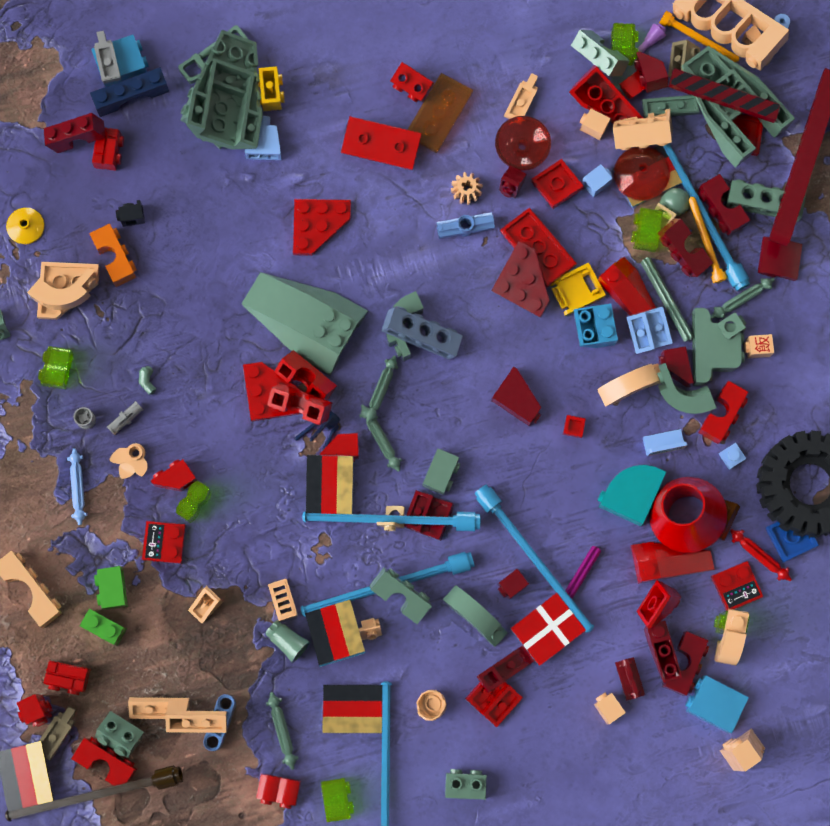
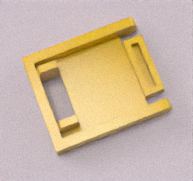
[550,263,606,316]

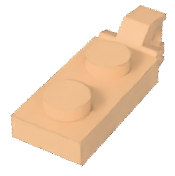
[504,73,538,125]

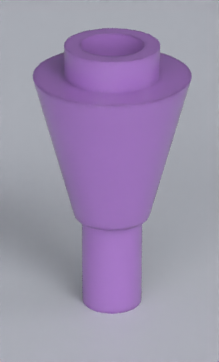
[636,23,666,53]

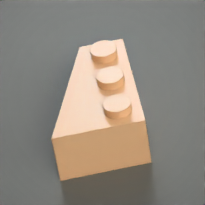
[613,109,673,150]
[720,728,765,772]

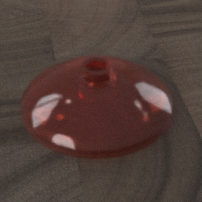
[495,116,551,170]
[614,146,670,201]

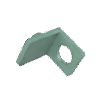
[717,312,747,339]

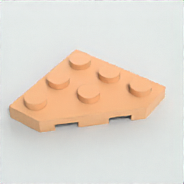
[37,262,100,320]

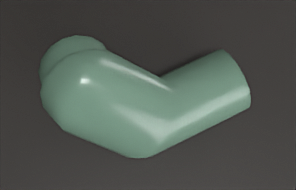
[139,366,157,395]

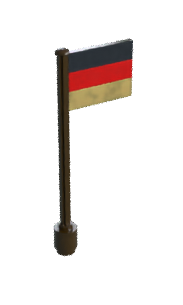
[0,741,183,822]

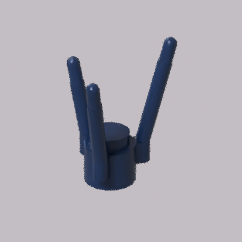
[294,411,340,450]

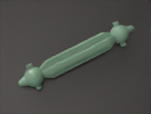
[711,278,775,318]
[364,355,398,423]
[359,404,402,472]
[266,692,298,770]

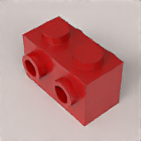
[390,62,434,103]
[17,694,53,727]

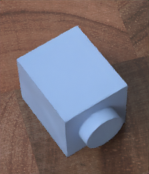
[582,164,613,197]

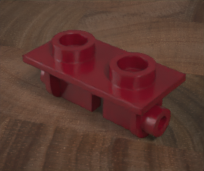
[615,657,645,701]

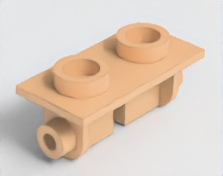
[357,618,382,640]

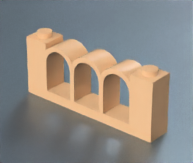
[673,0,789,71]

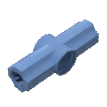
[436,212,495,239]

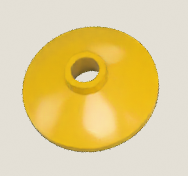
[6,208,45,244]

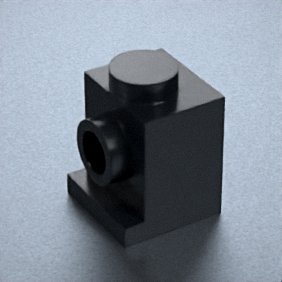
[115,200,145,227]

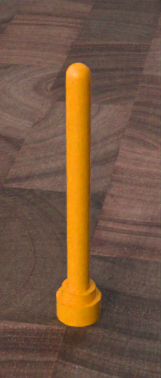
[659,10,740,62]
[689,197,728,284]

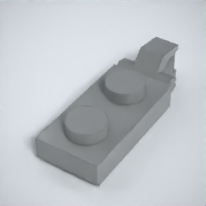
[94,31,122,84]

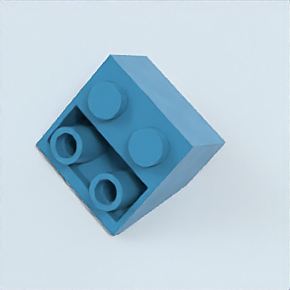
[573,304,618,348]

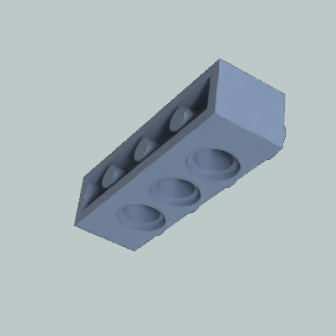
[382,306,463,360]

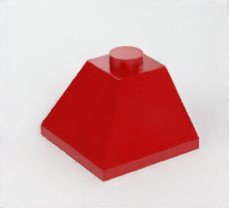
[636,580,681,629]

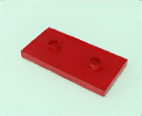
[341,116,422,170]
[500,207,577,288]

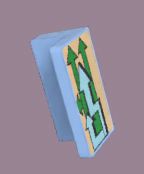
[643,429,687,456]

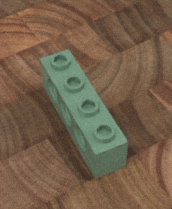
[725,179,806,222]

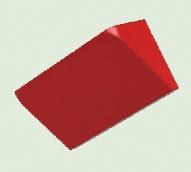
[619,71,645,99]

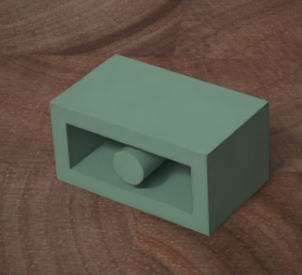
[422,449,461,495]

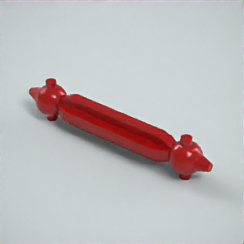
[730,529,792,581]

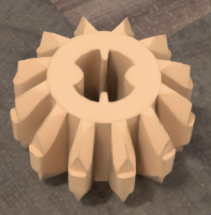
[451,172,483,205]

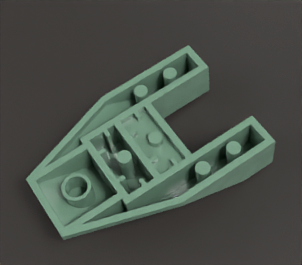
[681,46,795,168]

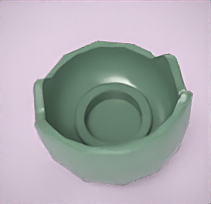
[660,188,690,216]

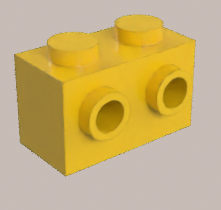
[258,66,285,111]

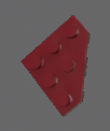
[491,241,550,318]

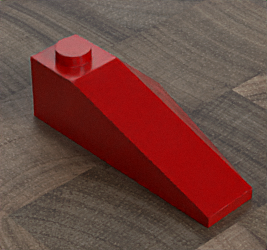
[569,65,643,123]
[598,257,656,316]
[631,542,715,584]

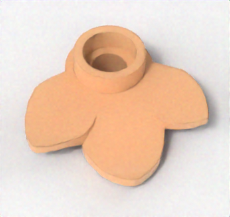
[110,443,148,479]

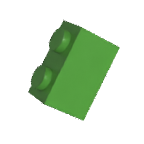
[94,566,128,610]
[80,609,127,646]

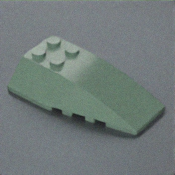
[186,30,263,150]
[242,272,368,375]

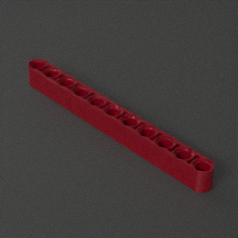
[769,68,830,247]

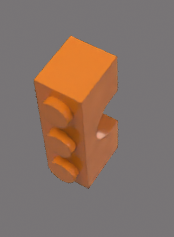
[89,224,137,287]

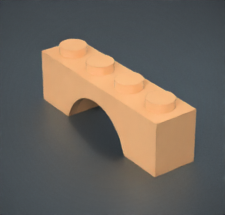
[0,551,62,628]

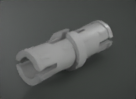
[107,401,144,435]

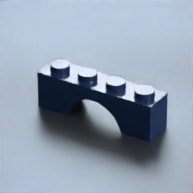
[90,67,169,117]

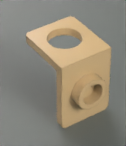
[655,203,677,239]
[377,506,405,531]

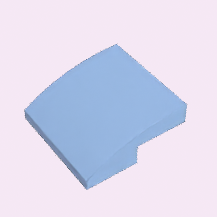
[626,306,672,354]

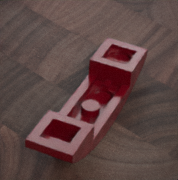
[477,645,535,693]

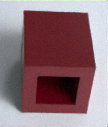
[497,569,529,600]

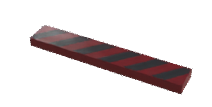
[668,68,780,123]

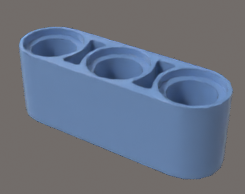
[203,694,236,751]

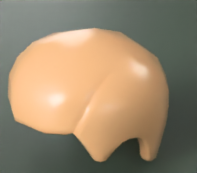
[416,690,447,721]

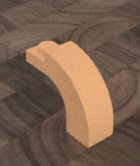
[27,268,97,310]
[597,363,661,406]
[714,608,749,666]

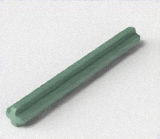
[641,257,693,342]

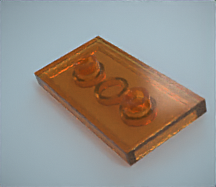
[408,73,473,153]

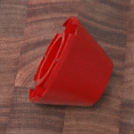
[649,477,727,553]

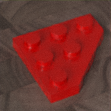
[293,199,351,256]
[243,362,302,422]

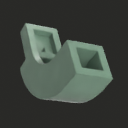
[386,291,424,361]
[657,363,716,414]
[443,585,508,647]

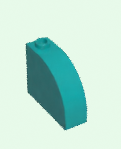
[597,465,666,526]

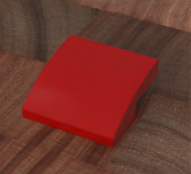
[465,682,523,727]

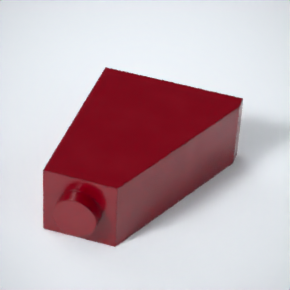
[491,367,542,426]

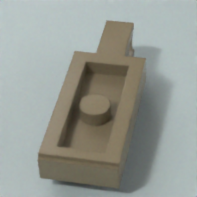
[38,706,78,761]

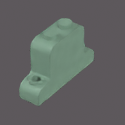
[692,308,745,386]

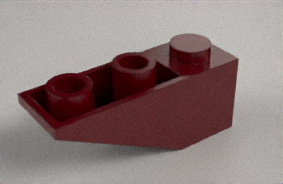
[644,620,682,683]

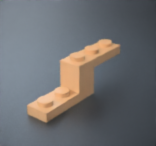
[128,697,227,733]

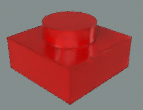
[563,415,586,438]

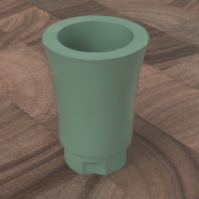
[266,620,310,663]

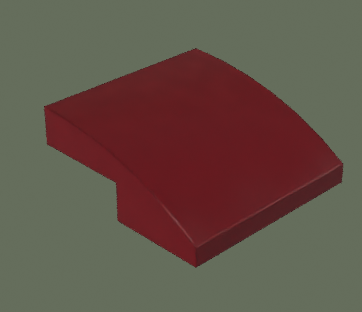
[758,237,803,281]
[404,490,454,541]

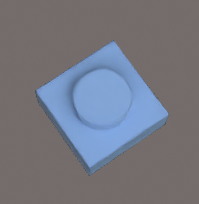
[719,443,746,470]

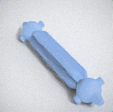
[67,448,88,525]

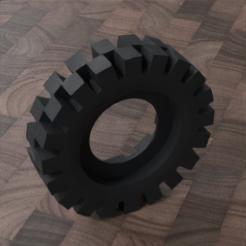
[756,430,830,538]

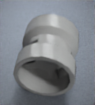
[73,407,96,429]

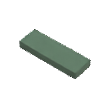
[642,95,700,118]

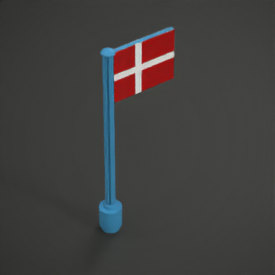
[475,484,594,666]

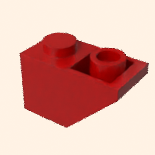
[320,433,359,462]
[150,459,198,492]

